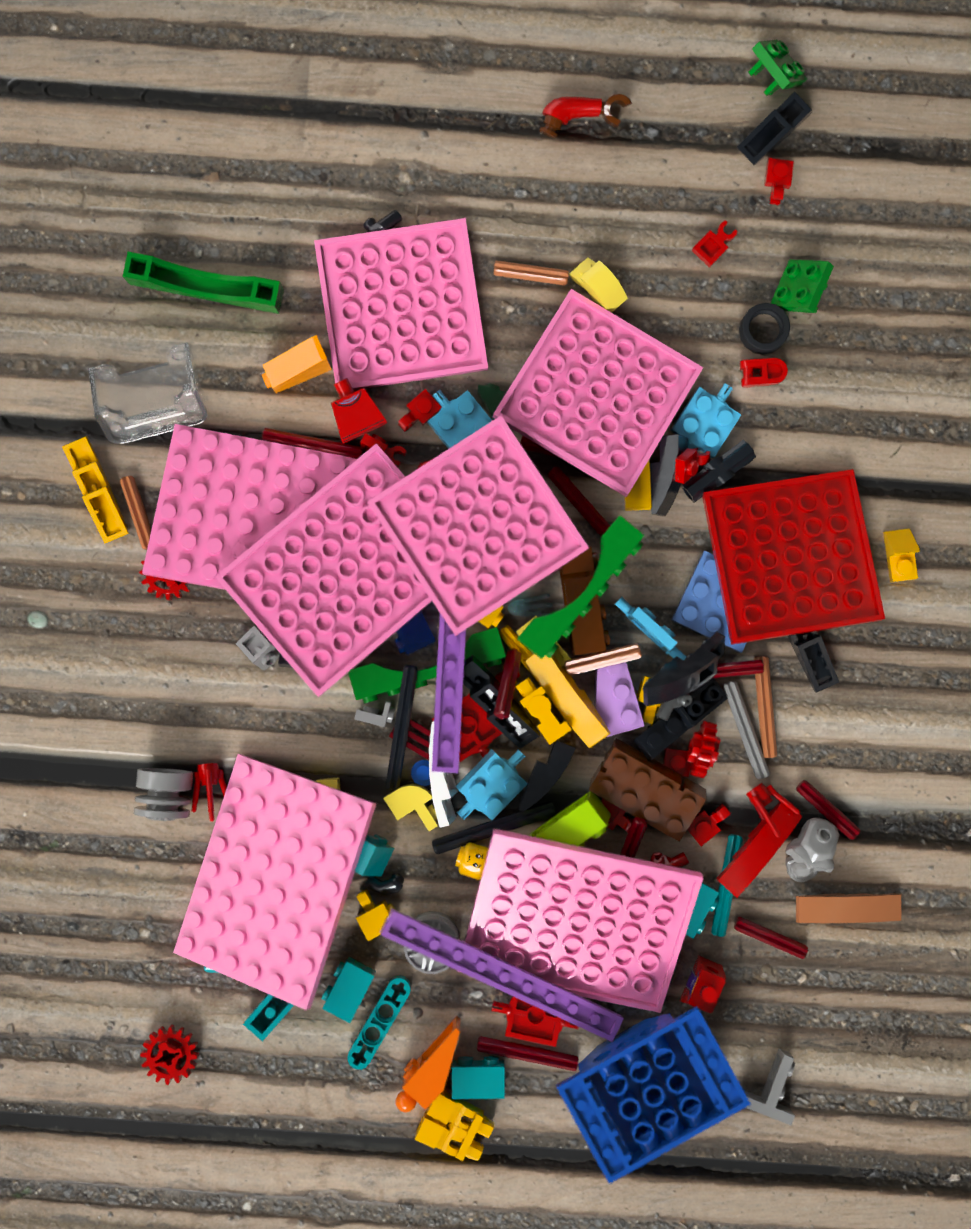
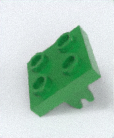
[748,39,807,96]
[771,259,834,313]

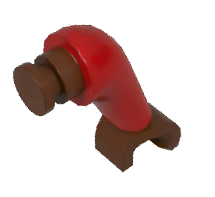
[539,94,632,139]

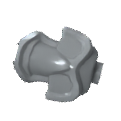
[785,818,839,883]

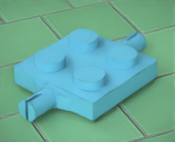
[670,384,741,458]
[428,390,492,449]
[614,597,687,660]
[455,749,528,820]

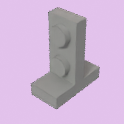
[744,1048,795,1125]

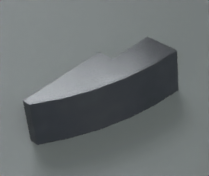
[737,91,812,166]
[650,434,688,516]
[518,740,576,812]

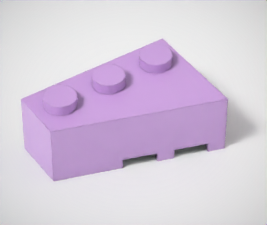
[594,662,644,737]

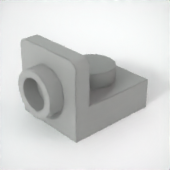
[236,626,280,670]
[354,701,395,727]

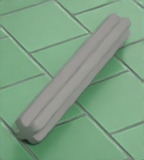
[723,681,770,779]

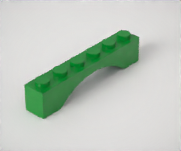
[122,251,284,314]
[517,515,645,660]
[348,627,506,704]

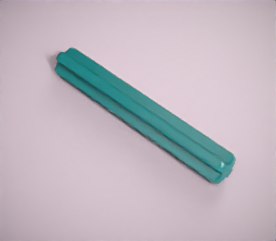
[711,834,743,937]

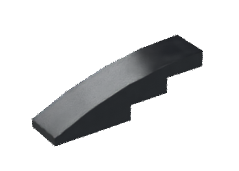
[788,631,840,693]
[463,655,540,749]

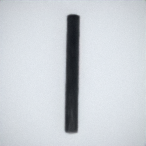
[386,665,418,790]
[432,801,556,854]

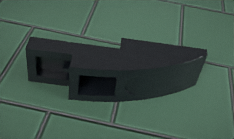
[643,632,725,706]
[633,678,728,761]

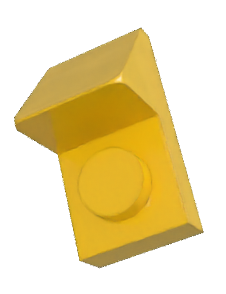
[883,529,920,582]

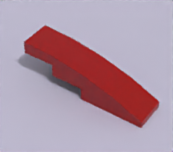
[716,802,802,898]

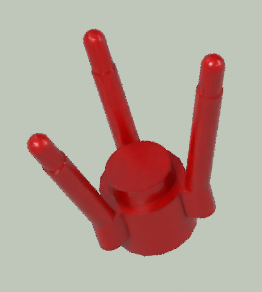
[191,763,227,822]
[746,782,800,837]

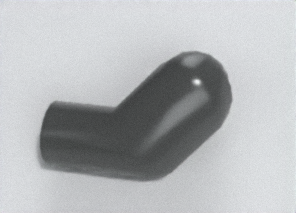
[656,693,692,721]

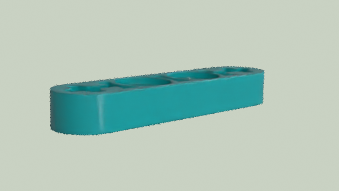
[347,975,411,1070]

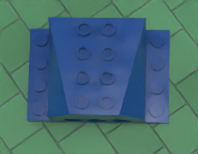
[556,1006,751,1184]

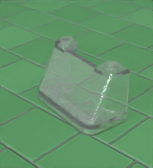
[88,343,208,444]

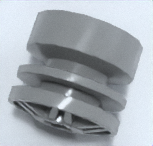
[134,768,193,821]
[404,911,459,974]

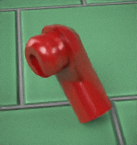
[650,852,689,868]

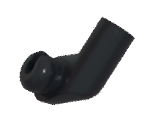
[363,210,402,232]
[364,873,404,896]

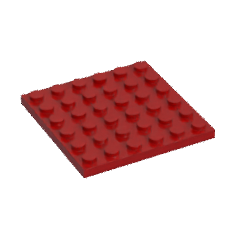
[702,469,885,645]

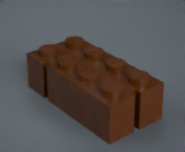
[559,547,610,656]
[588,738,706,842]

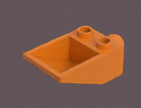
[395,1016,461,1112]

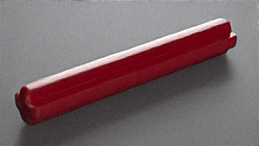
[262,428,363,459]
[548,466,610,537]
[477,1036,579,1071]

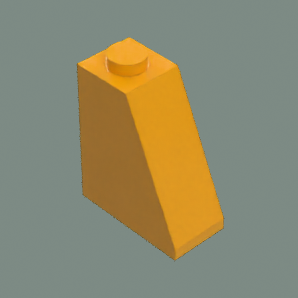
[261,335,332,393]

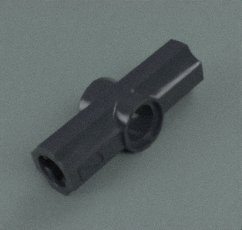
[681,439,756,503]

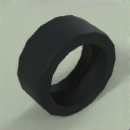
[739,303,791,355]

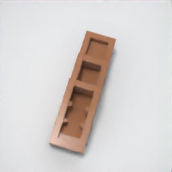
[796,893,901,923]

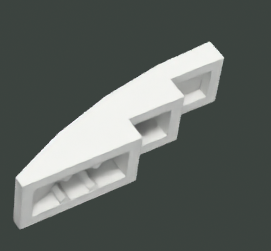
[429,721,460,827]

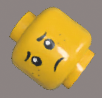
[455,842,489,880]

